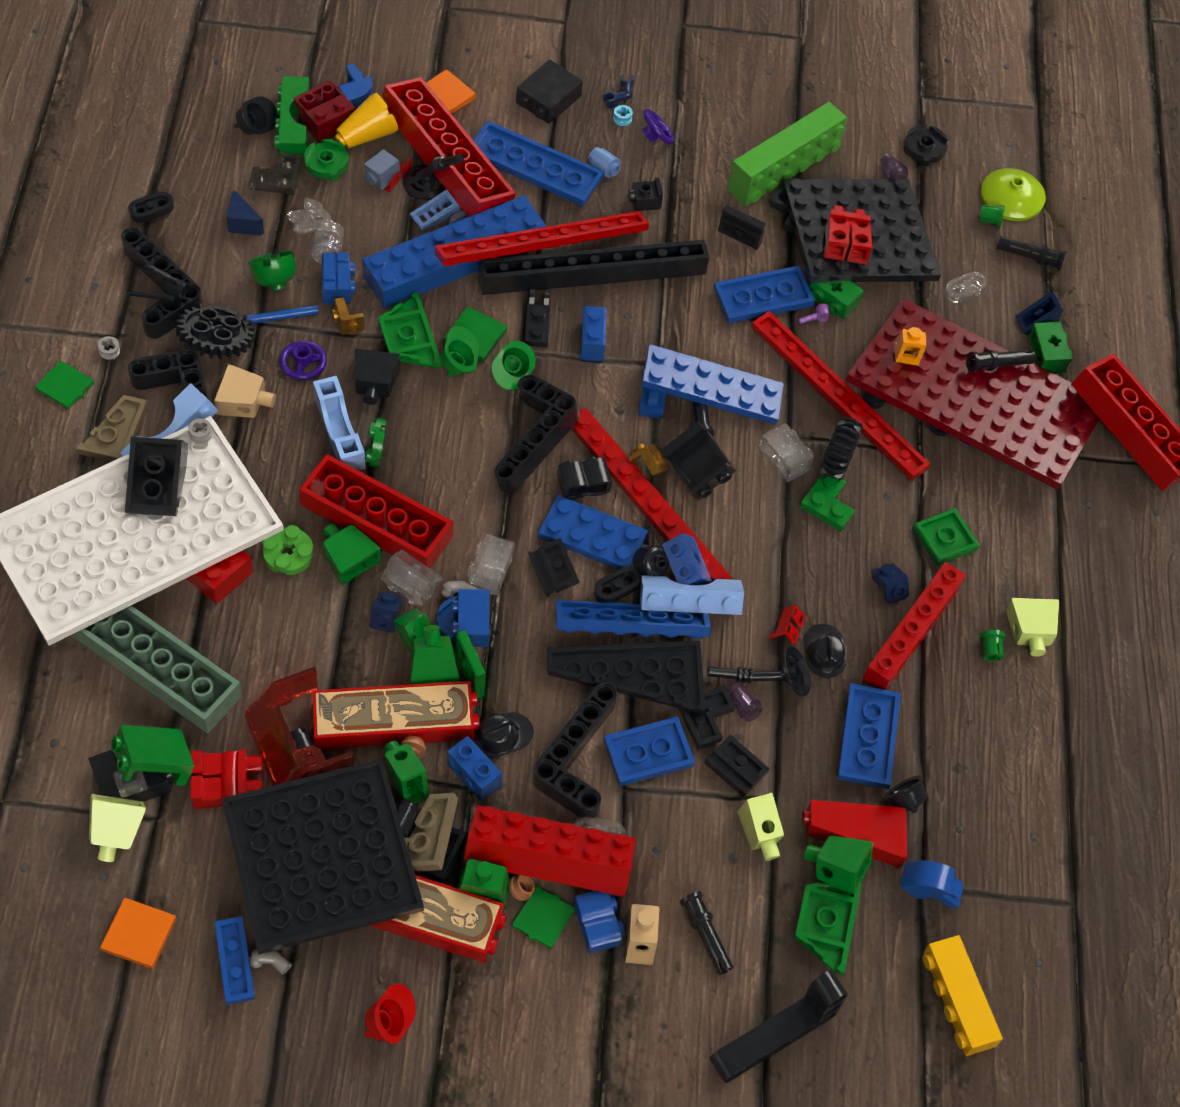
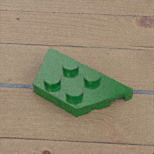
[378,292,441,368]
[794,882,862,976]

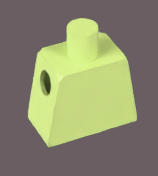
[1006,598,1059,657]
[737,793,784,861]
[89,794,146,862]

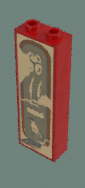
[313,681,479,750]
[369,875,507,964]

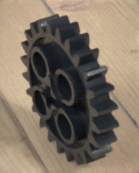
[176,303,255,359]

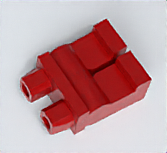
[824,205,872,264]
[191,750,263,809]

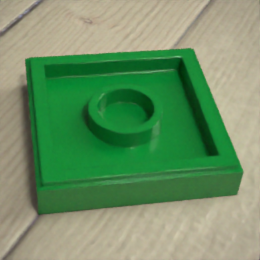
[443,306,507,363]
[913,508,980,566]
[456,630,486,699]

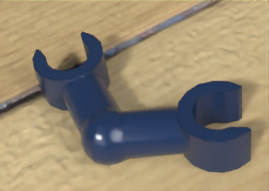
[603,74,634,108]

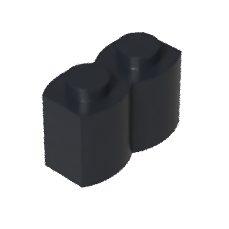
[557,457,612,500]

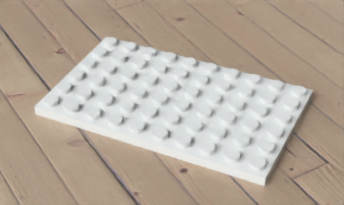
[0,416,284,646]

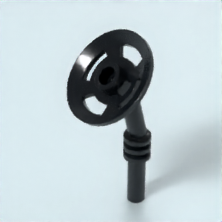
[403,154,464,200]
[707,646,811,697]

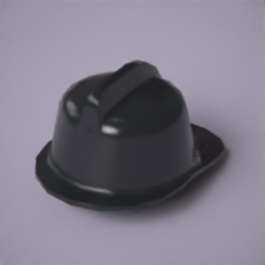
[234,96,279,135]
[804,624,847,678]
[472,712,534,757]
[882,775,927,813]

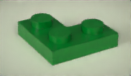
[800,475,855,532]

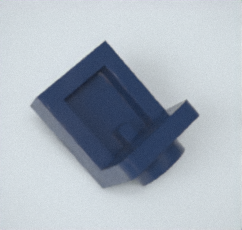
[871,563,909,604]
[370,592,404,633]

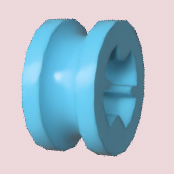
[613,105,633,126]

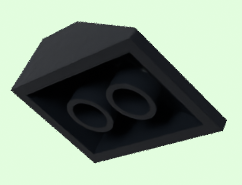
[125,437,188,517]

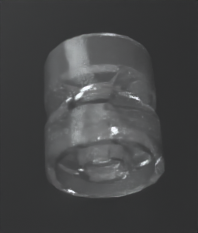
[310,221,345,264]

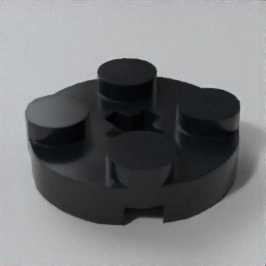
[903,125,948,166]

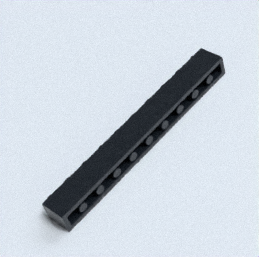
[479,240,709,295]

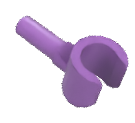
[798,304,829,324]

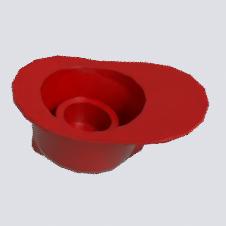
[364,983,416,1045]

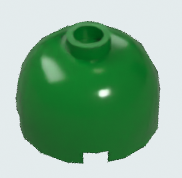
[248,250,296,290]

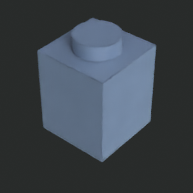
[364,149,401,190]

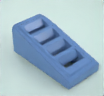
[410,189,461,232]

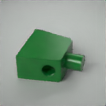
[323,524,381,585]
[409,625,460,685]
[384,741,429,805]
[805,835,873,894]
[457,859,510,909]

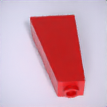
[802,800,907,867]

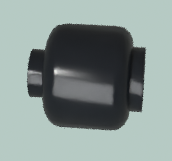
[633,545,670,576]

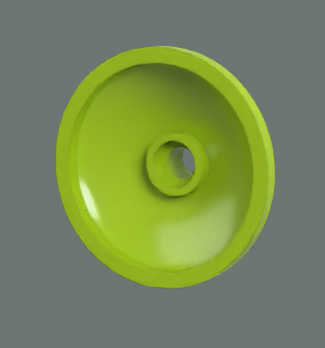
[980,168,1046,221]

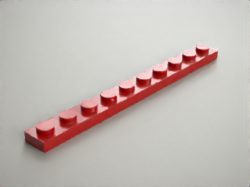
[434,211,649,266]
[751,311,930,481]
[571,407,733,584]

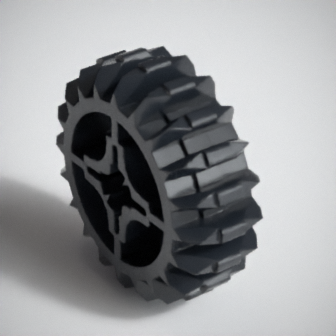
[820,417,863,481]

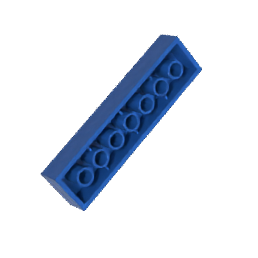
[362,195,547,309]

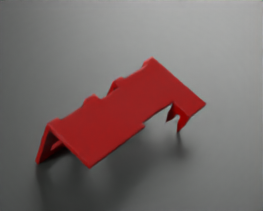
[384,158,411,192]
[768,604,806,646]

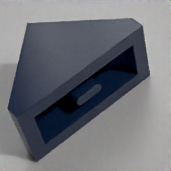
[226,191,264,236]
[1015,290,1064,335]

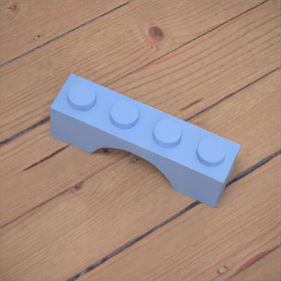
[313,376,366,471]
[120,383,219,456]
[640,575,744,615]

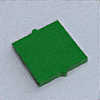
[35,361,94,410]
[512,886,575,949]

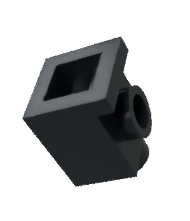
[628,177,663,211]

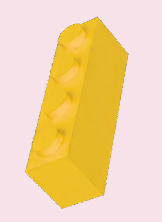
[923,935,1003,1056]

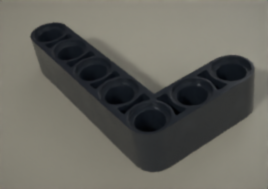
[121,227,203,339]
[128,349,214,420]
[494,375,580,493]
[533,682,617,820]
[709,970,848,1083]

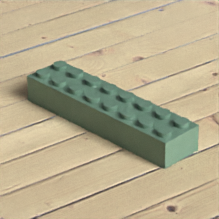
[71,605,242,734]

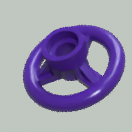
[643,109,674,145]
[279,341,327,380]

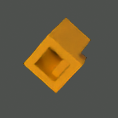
[895,327,926,365]

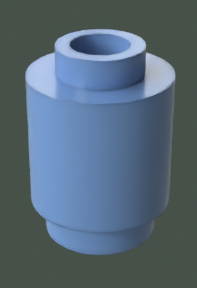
[588,147,621,178]

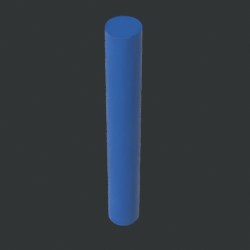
[247,305,318,324]

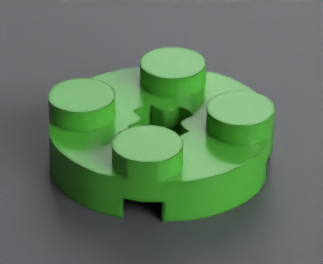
[263,525,313,575]

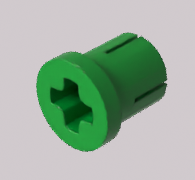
[979,204,1005,228]
[979,630,1005,661]

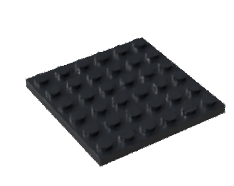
[782,179,941,283]
[222,759,424,955]

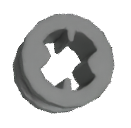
[98,336,120,360]
[188,418,212,444]

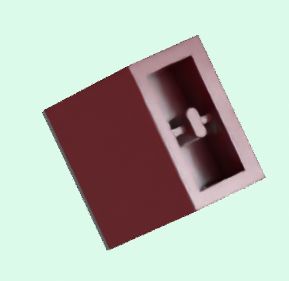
[294,80,355,143]

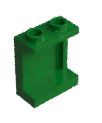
[111,725,194,786]

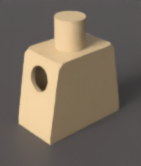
[214,364,276,418]
[625,904,659,965]

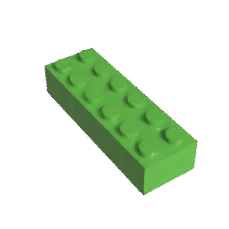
[727,102,847,207]

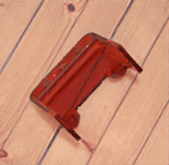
[245,667,354,786]

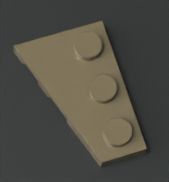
[76,395,148,462]
[405,793,458,871]

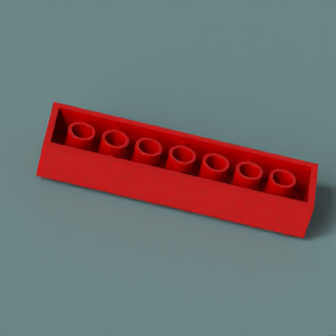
[382,77,516,217]

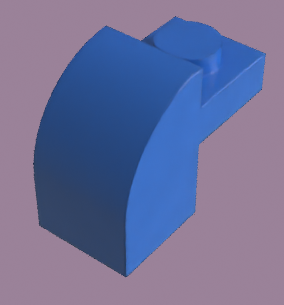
[338,64,373,110]
[900,861,964,909]

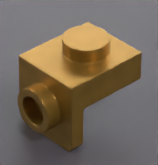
[331,297,365,335]
[627,443,668,476]

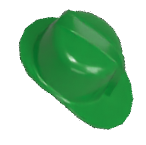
[440,326,479,377]
[491,341,536,390]

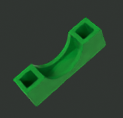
[275,76,310,158]

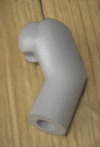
[441,581,477,599]
[249,948,292,975]

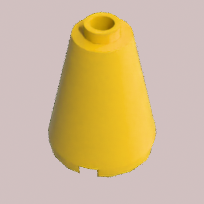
[335,93,399,149]

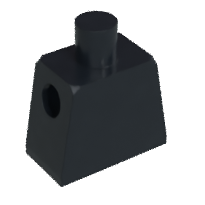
[355,348,400,405]

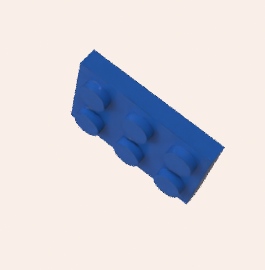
[603,717,695,787]

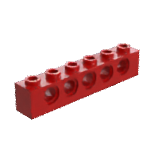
[862,562,966,690]

